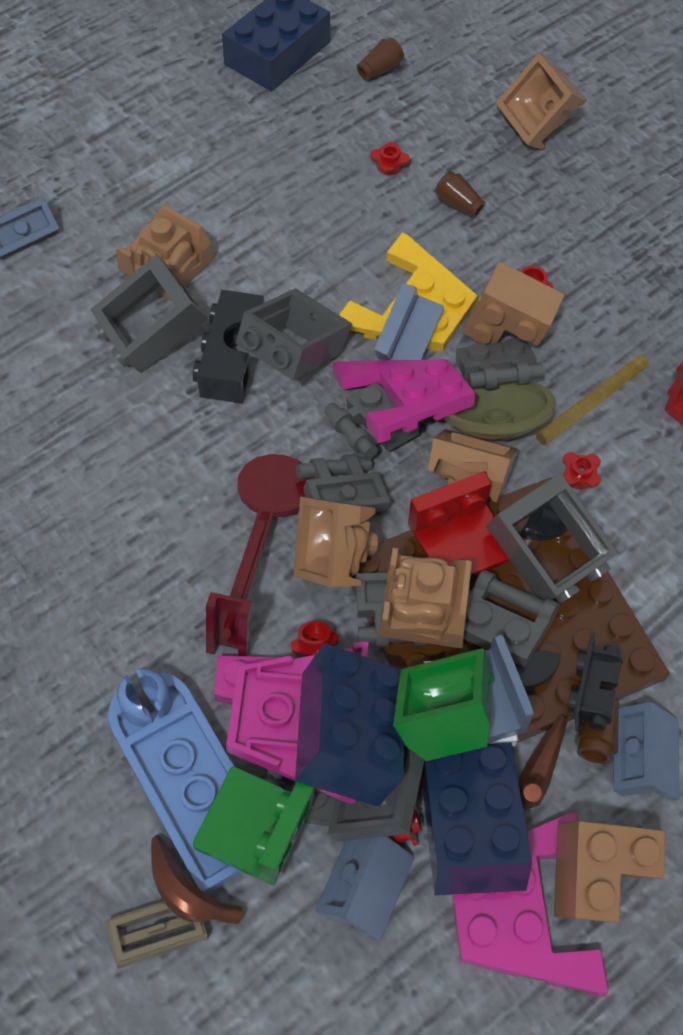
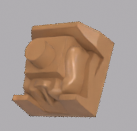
[496,52,587,150]
[116,205,215,301]
[427,429,518,502]
[293,497,378,587]
[378,548,472,648]

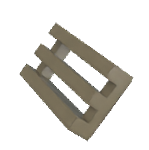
[106,901,208,969]

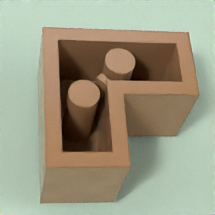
[461,261,565,346]
[554,821,665,923]

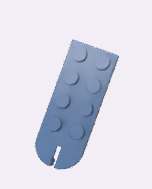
[108,669,244,894]

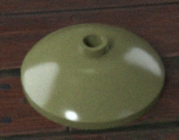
[444,381,555,441]

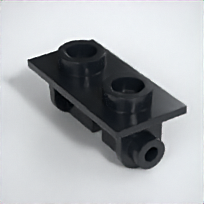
[568,636,623,732]

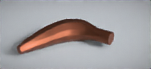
[518,715,568,808]
[151,835,243,925]

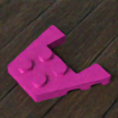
[333,359,475,443]
[226,642,369,804]
[452,812,608,997]

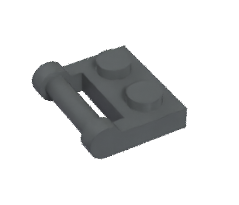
[463,570,560,668]

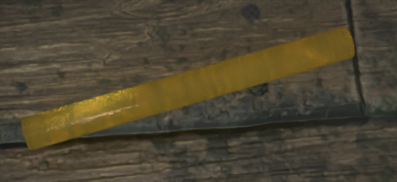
[536,355,648,445]

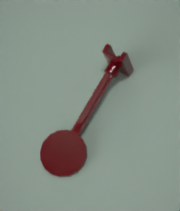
[206,454,311,656]

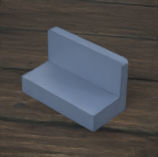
[0,197,59,257]
[374,283,444,360]
[485,634,534,744]
[613,702,680,801]
[315,836,413,940]

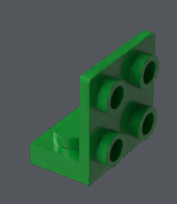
[192,767,315,886]

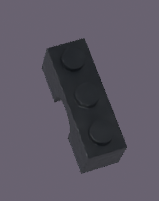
[193,290,264,404]

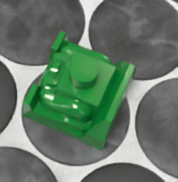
[393,648,494,761]

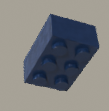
[222,0,330,92]
[295,643,404,807]
[422,743,532,895]

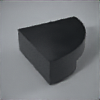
[520,504,568,541]
[516,651,561,692]

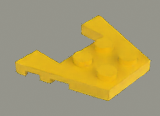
[339,232,477,352]

